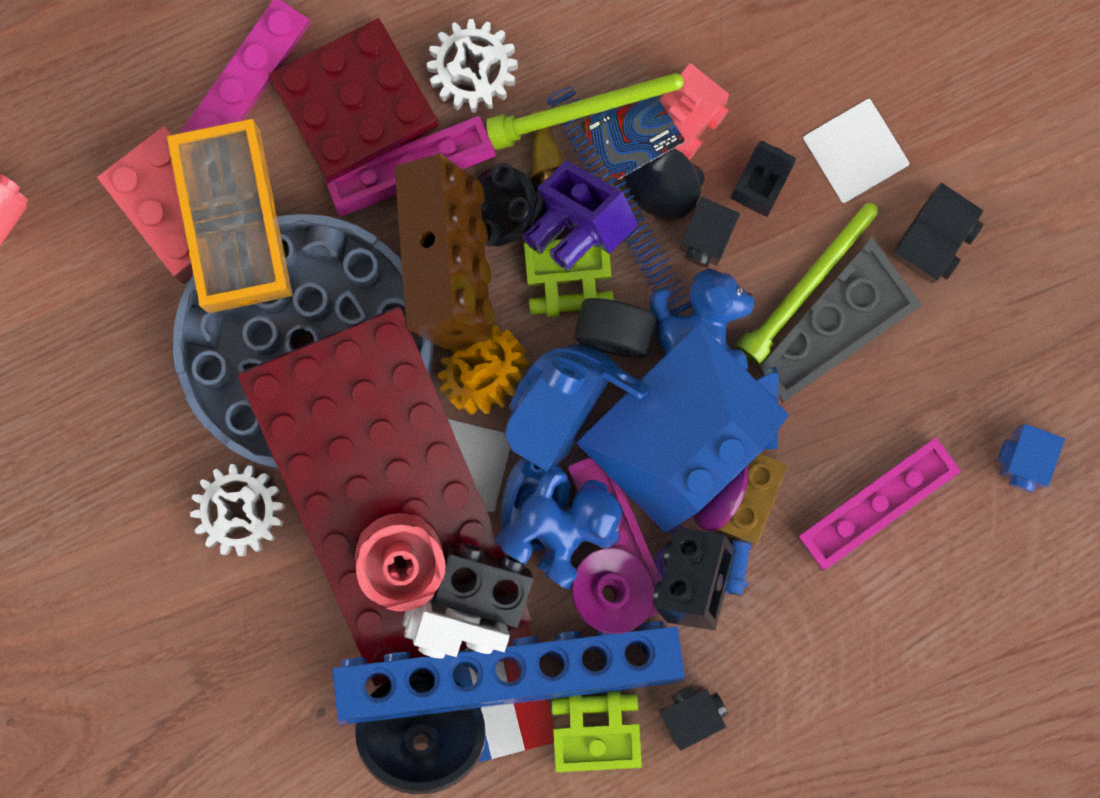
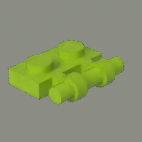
[524,239,614,318]
[552,690,642,772]

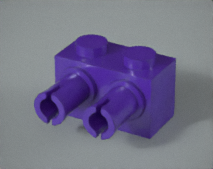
[522,160,638,271]

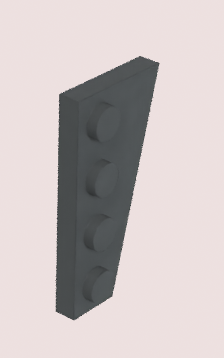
[758,237,922,403]

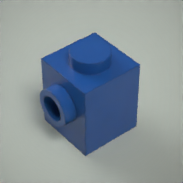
[998,424,1065,493]

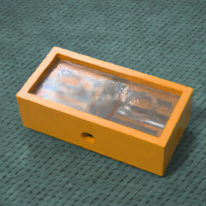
[167,119,293,313]

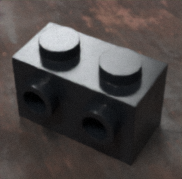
[653,528,736,631]

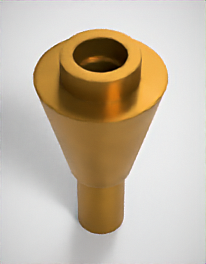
[530,110,566,184]

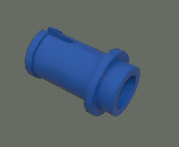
[725,540,751,595]

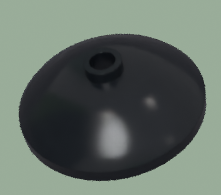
[355,673,486,794]

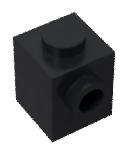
[679,196,740,268]
[659,684,729,751]

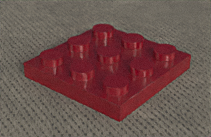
[268,18,439,183]

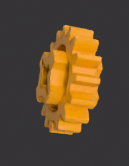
[438,325,529,415]

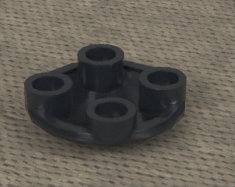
[624,148,705,220]
[477,163,536,247]

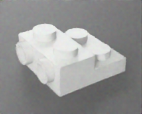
[403,597,510,658]

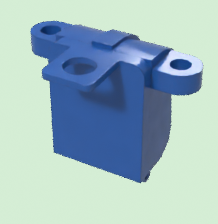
[505,344,651,472]

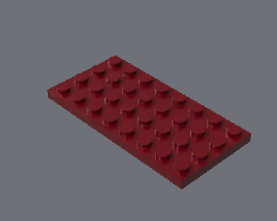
[237,306,532,687]

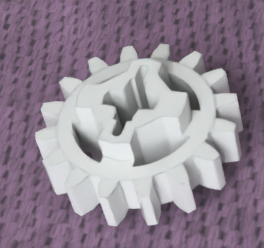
[427,19,518,113]
[190,464,285,557]

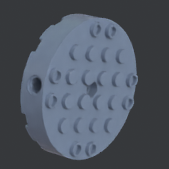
[173,214,433,470]

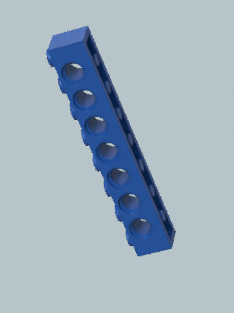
[332,621,685,726]

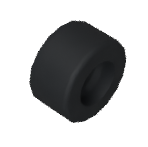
[574,298,656,358]

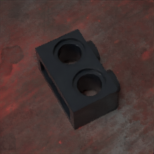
[433,543,533,628]

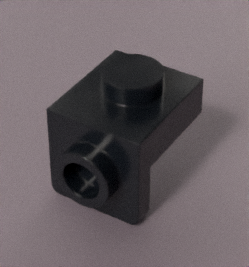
[730,141,796,217]

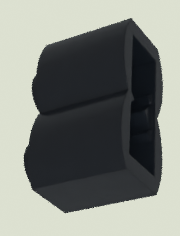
[891,182,984,284]

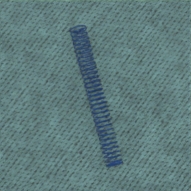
[547,86,692,315]

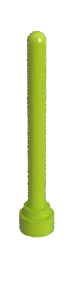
[487,73,684,150]
[735,203,878,367]

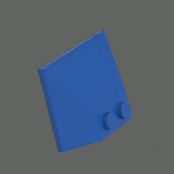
[576,322,789,533]

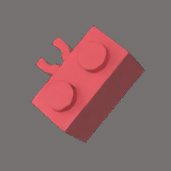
[660,63,730,160]

